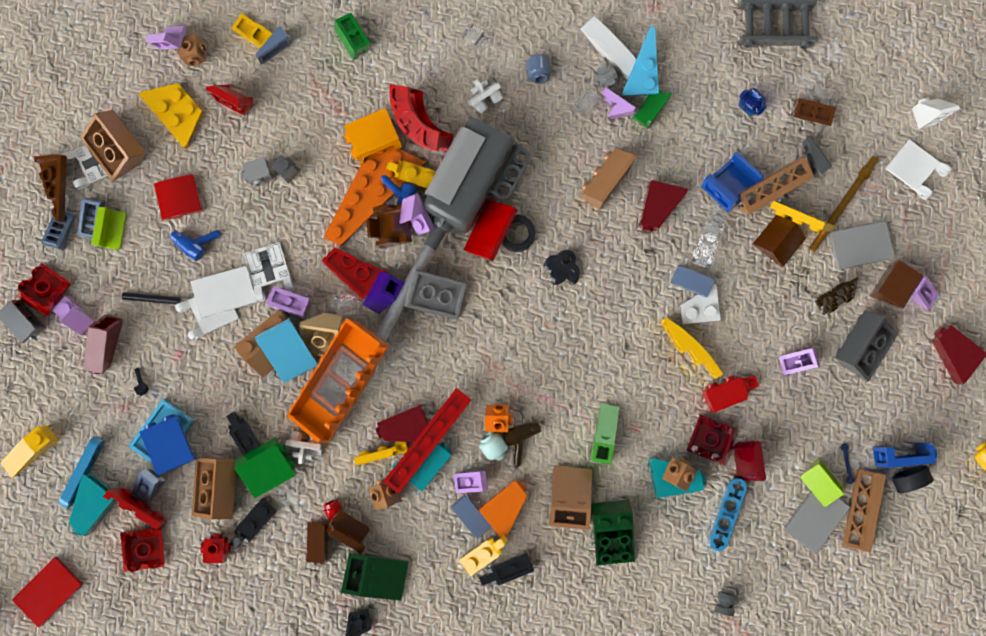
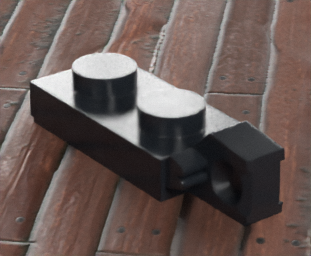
[226,412,261,455]
[230,498,278,549]
[479,552,534,586]

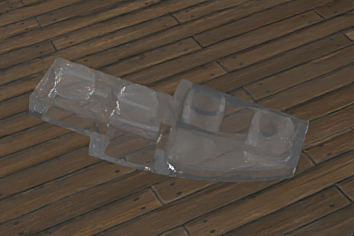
[691,199,729,269]

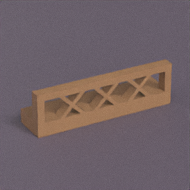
[738,156,814,215]
[842,469,886,553]

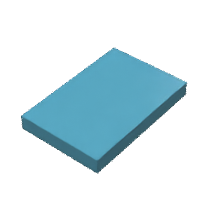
[255,318,318,383]
[128,399,195,463]

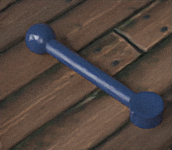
[840,444,854,484]

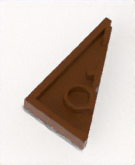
[34,155,67,222]

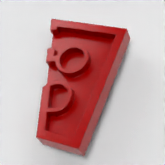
[321,247,389,301]

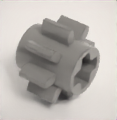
[594,64,618,89]

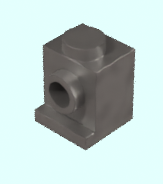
[270,155,301,183]

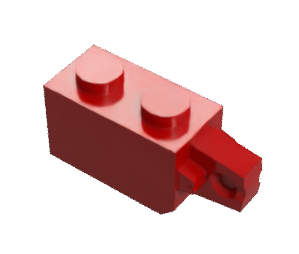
[702,375,759,413]

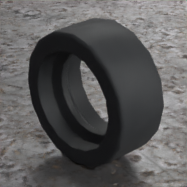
[502,214,535,252]
[892,465,934,493]

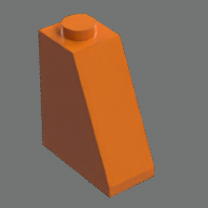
[478,479,528,538]

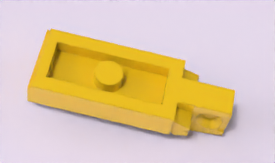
[386,160,436,188]
[354,442,408,465]
[459,535,509,576]

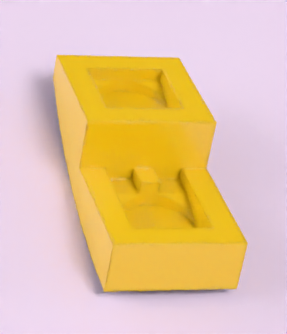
[231,13,273,48]

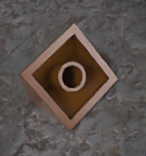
[753,215,806,268]
[870,260,924,309]

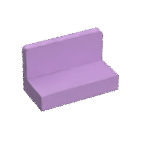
[145,26,186,50]
[266,286,312,318]

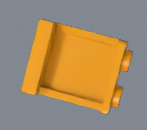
[343,108,402,164]

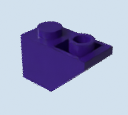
[362,271,404,314]

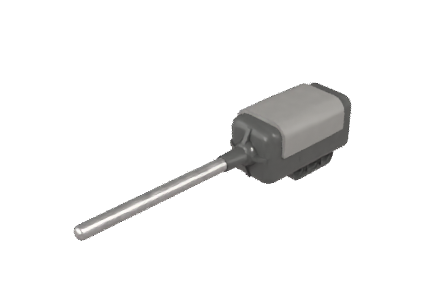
[361,117,530,369]

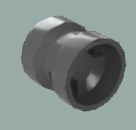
[714,591,738,616]

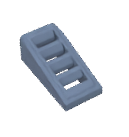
[255,26,291,64]
[77,198,105,238]
[41,212,75,250]

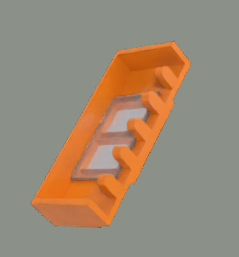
[287,318,390,444]

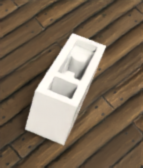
[912,98,960,129]

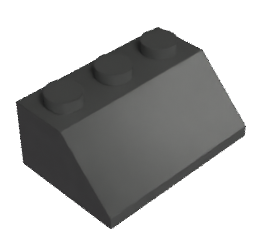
[835,310,898,382]

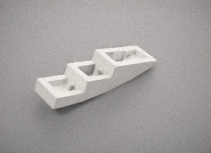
[580,16,636,80]

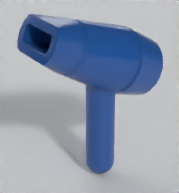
[381,175,417,205]
[170,230,221,261]

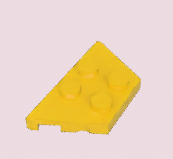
[139,83,204,149]

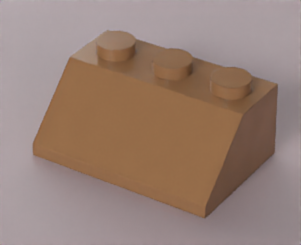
[80,110,146,181]
[581,148,636,210]
[234,310,300,377]
[192,457,237,520]

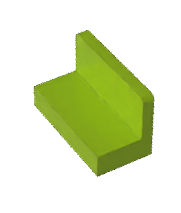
[91,206,127,250]
[800,458,844,507]

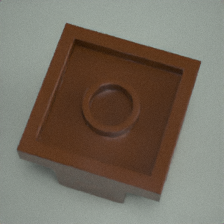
[366,204,412,249]

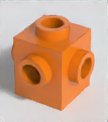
[485,404,513,433]

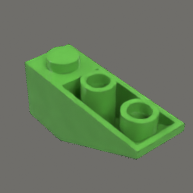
[589,403,620,465]

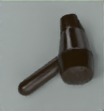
[503,421,541,468]

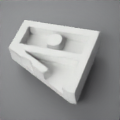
[679,284,721,325]

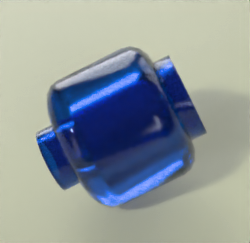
[738,88,767,116]

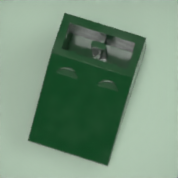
[591,500,635,566]
[341,550,409,601]

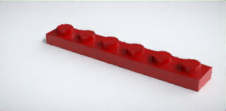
[383,388,472,494]

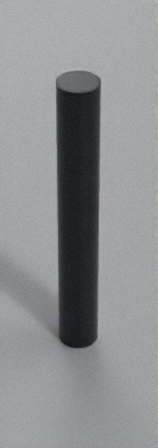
[122,292,181,305]

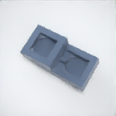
[670,266,715,298]
[451,494,491,539]

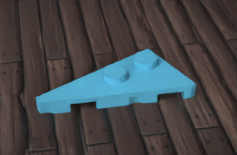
[622,27,659,97]

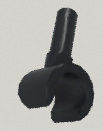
[134,368,149,396]

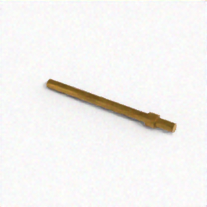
[809,156,879,252]

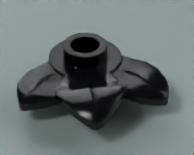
[543,250,580,285]

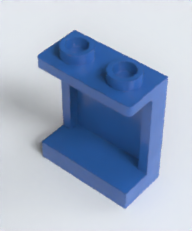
[701,152,764,213]
[139,414,199,475]
[873,442,937,468]

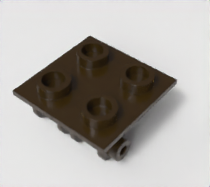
[815,277,858,315]

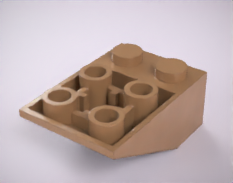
[549,466,592,530]

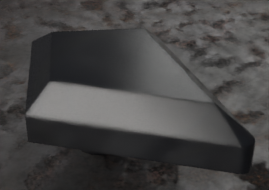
[345,609,372,636]

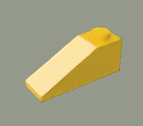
[1,426,59,478]

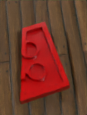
[103,487,167,529]

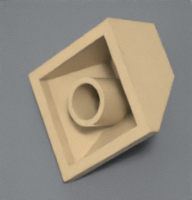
[300,313,343,357]

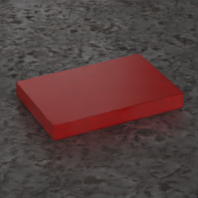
[463,200,518,261]
[12,557,83,628]

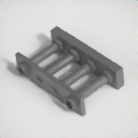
[738,0,818,49]

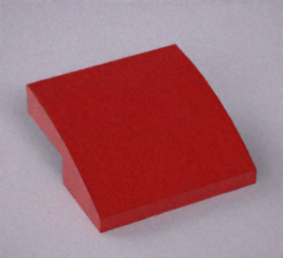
[153,174,202,221]

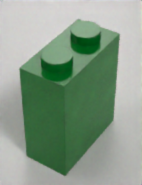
[234,437,297,499]

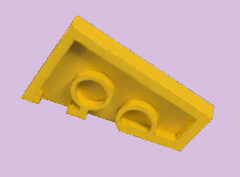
[770,201,836,233]

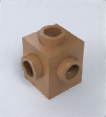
[178,33,207,67]
[662,458,697,492]
[368,478,402,510]

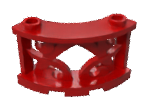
[389,84,454,152]

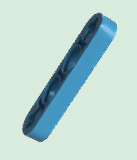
[59,436,104,509]
[708,478,747,551]

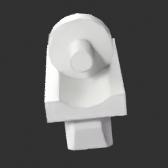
[467,79,503,113]
[285,431,322,464]

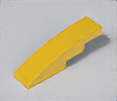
[661,317,723,379]

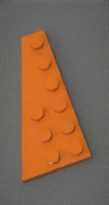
[324,146,426,247]

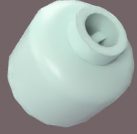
[479,432,508,461]

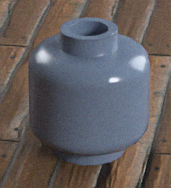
[525,54,552,84]

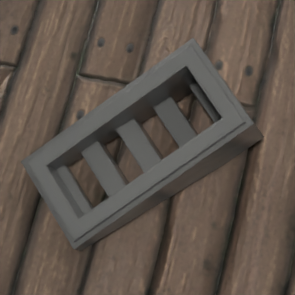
[802,136,832,178]

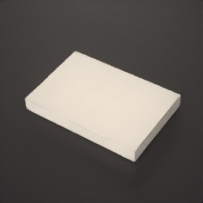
[190,266,258,319]

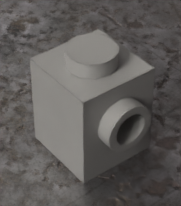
[241,157,273,187]

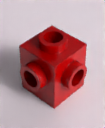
[200,533,231,563]

